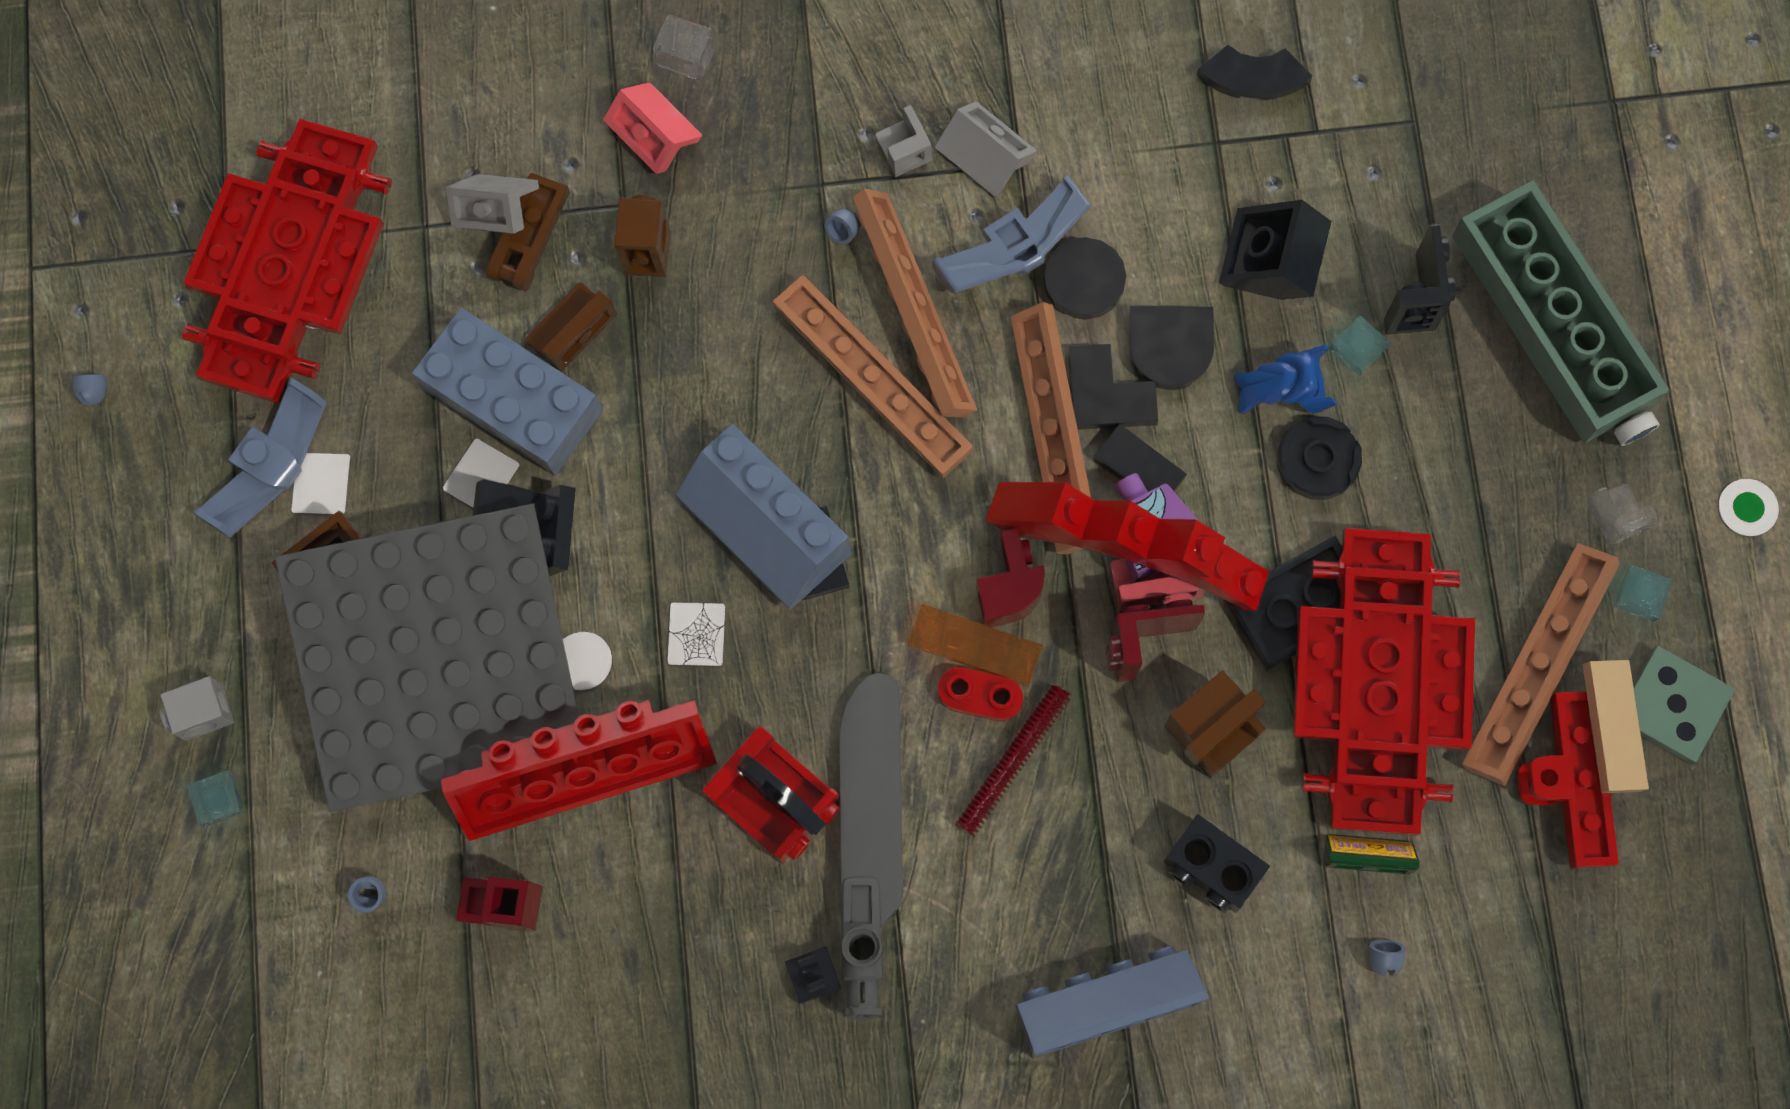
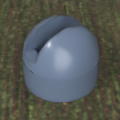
[824,208,861,245]
[72,375,107,406]
[348,876,386,913]
[1369,940,1406,976]

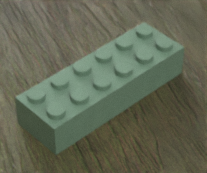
[1452,180,1670,444]

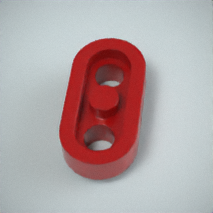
[938,667,1023,722]

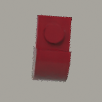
[976,528,1045,629]
[456,877,543,932]

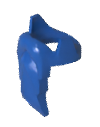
[1234,345,1337,414]

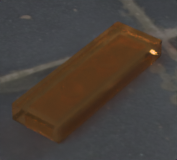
[908,604,1043,688]

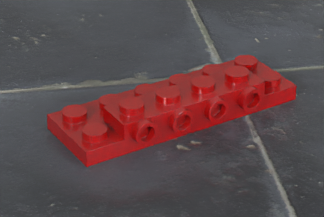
[441,700,717,841]

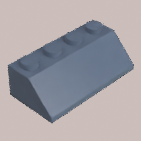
[676,424,852,610]
[1016,946,1209,1058]

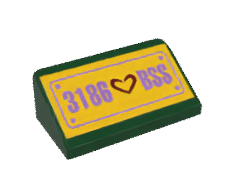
[1324,834,1420,875]

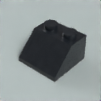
[1219,200,1332,300]

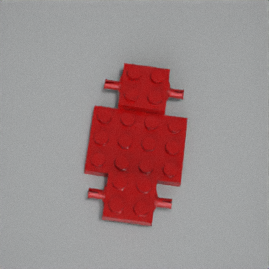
[182,118,392,404]
[1293,528,1475,836]

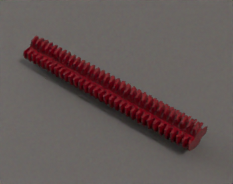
[955,685,1072,837]

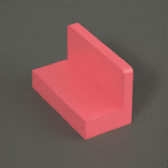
[603,83,702,174]
[1110,559,1205,612]

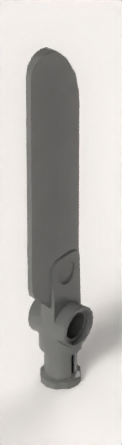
[839,673,903,1019]

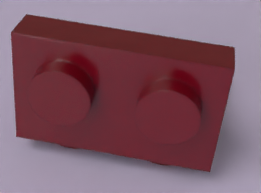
[1106,599,1205,682]

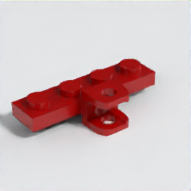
[1516,692,1619,869]

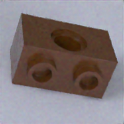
[614,195,671,277]

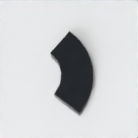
[1197,45,1313,100]

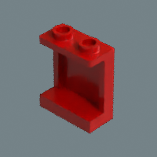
[702,725,840,864]

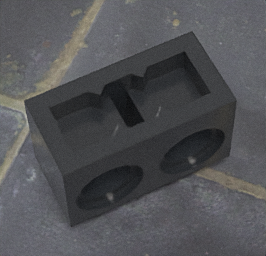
[1164,814,1270,913]

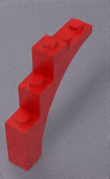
[985,482,1269,611]

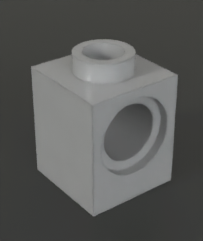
[160,676,234,741]

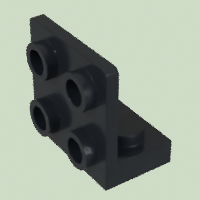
[1384,223,1456,335]
[473,479,576,576]

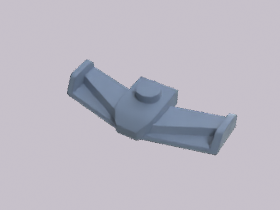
[932,174,1091,293]
[192,377,327,537]

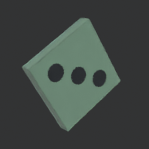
[1633,645,1736,765]

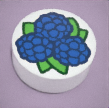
[1614,411,1660,446]

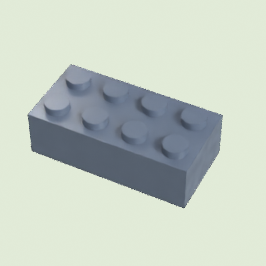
[412,307,603,476]

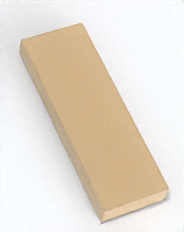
[1583,660,1649,793]

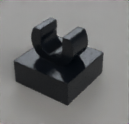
[785,946,842,1004]

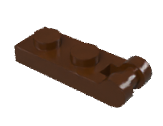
[486,172,570,291]

